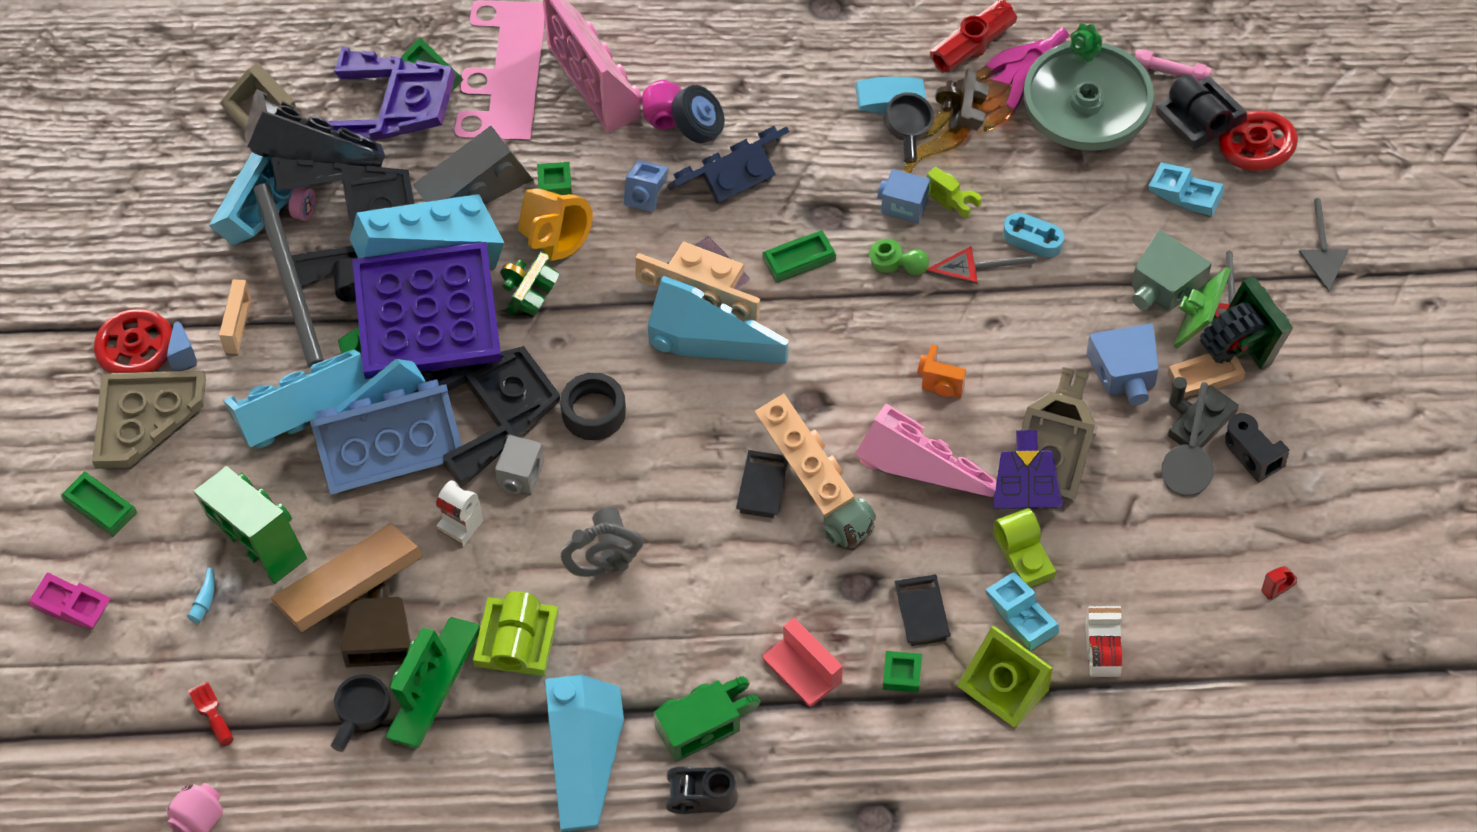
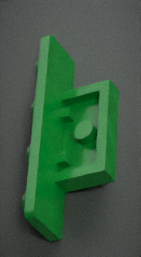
[386,617,480,749]

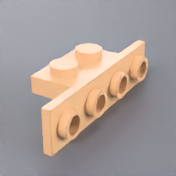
[635,242,760,323]
[755,393,855,518]

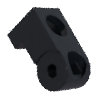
[1225,413,1290,483]

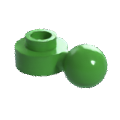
[869,239,929,276]

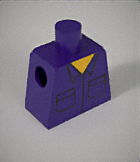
[993,430,1063,509]

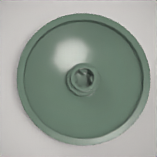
[1023,42,1154,151]

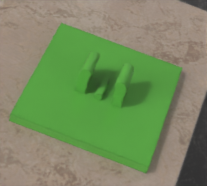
[1174,267,1231,349]

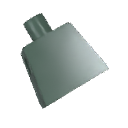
[1132,230,1212,310]

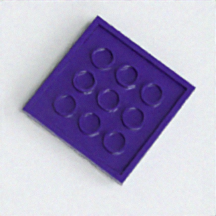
[352,242,502,379]

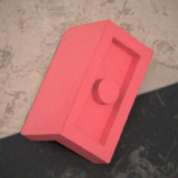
[763,618,843,707]

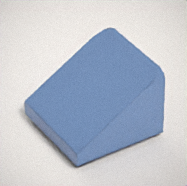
[167,322,197,372]

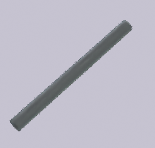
[254,183,324,367]

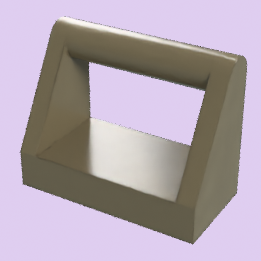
[220,63,297,131]

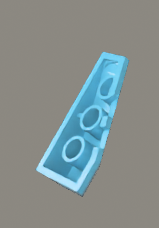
[648,276,788,364]
[545,675,624,832]

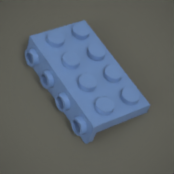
[310,380,462,495]

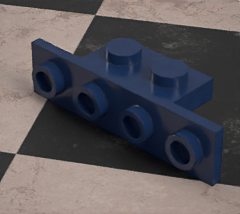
[667,125,790,203]

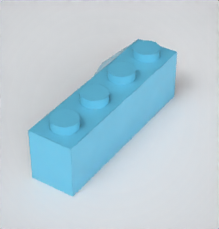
[209,152,295,246]
[224,349,371,448]

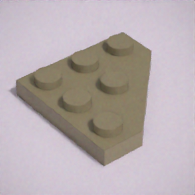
[92,371,206,469]

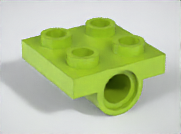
[473,591,559,676]

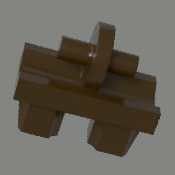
[935,68,989,134]

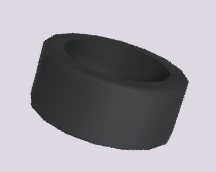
[560,373,626,440]

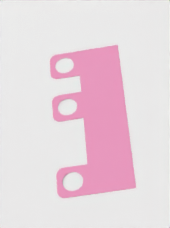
[455,0,545,140]

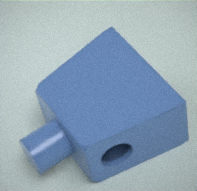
[1086,323,1158,406]

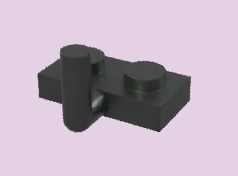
[1168,377,1239,448]

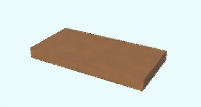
[271,523,423,632]

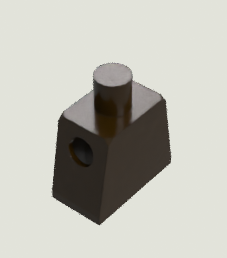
[341,583,411,668]

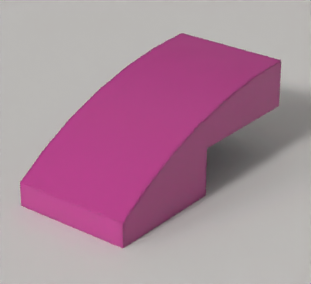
[29,572,111,630]

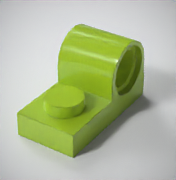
[992,508,1056,588]

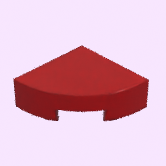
[1261,566,1297,600]

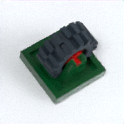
[1200,276,1293,369]

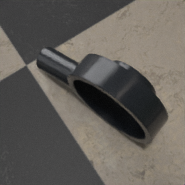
[884,92,934,163]
[331,674,391,752]

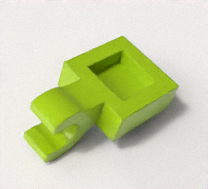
[927,166,982,218]

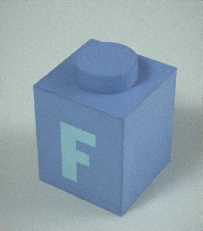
[877,169,930,224]

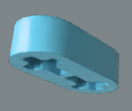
[1003,213,1064,258]

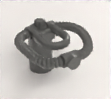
[560,507,643,577]

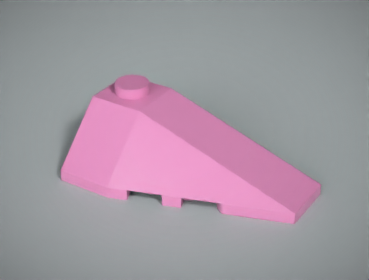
[855,404,997,497]

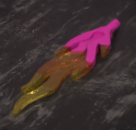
[904,28,1069,174]

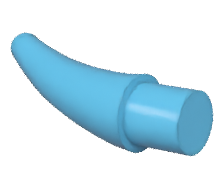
[187,568,215,624]

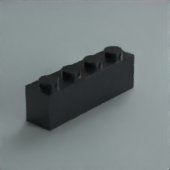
[245,89,385,167]

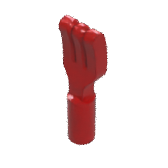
[188,681,234,746]

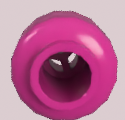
[642,80,681,129]

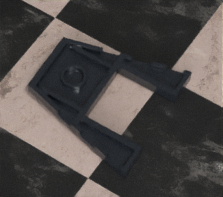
[271,157,415,287]
[413,346,560,488]

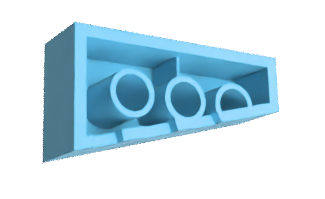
[350,194,504,269]

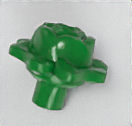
[1070,23,1102,62]

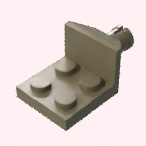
[1015,367,1098,500]

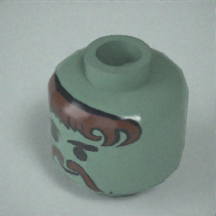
[823,497,876,549]

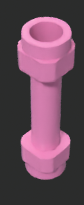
[1135,49,1212,81]

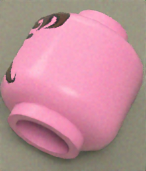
[167,783,223,832]

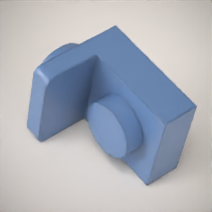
[623,160,669,212]

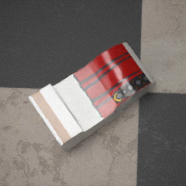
[436,481,483,546]
[1085,606,1122,677]

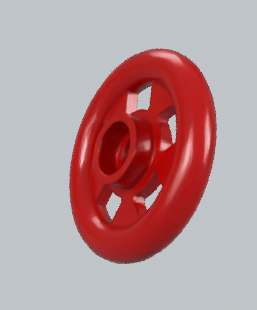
[1219,111,1298,171]
[94,309,172,374]

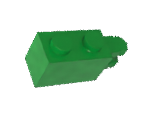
[654,676,761,763]

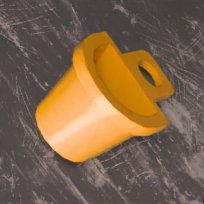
[518,189,593,261]

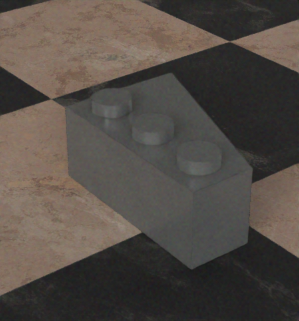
[413,125,533,205]

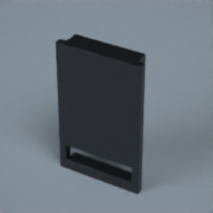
[736,450,788,518]
[894,574,950,646]

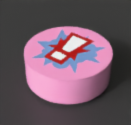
[289,188,316,221]

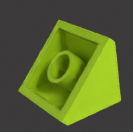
[957,626,1053,728]

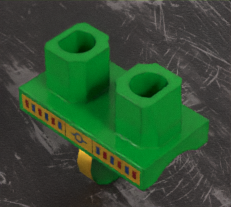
[500,252,560,317]

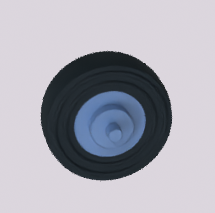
[672,85,725,143]

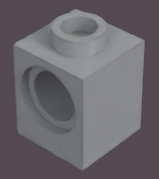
[495,435,544,495]

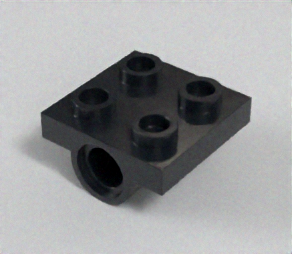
[1156,75,1248,150]

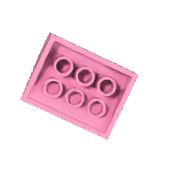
[542,0,642,133]

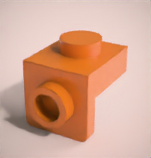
[917,344,966,398]

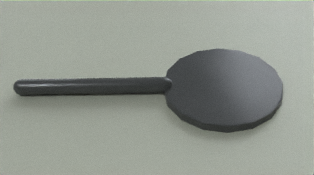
[1162,382,1214,495]

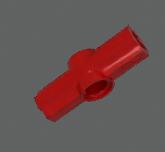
[930,0,1017,73]

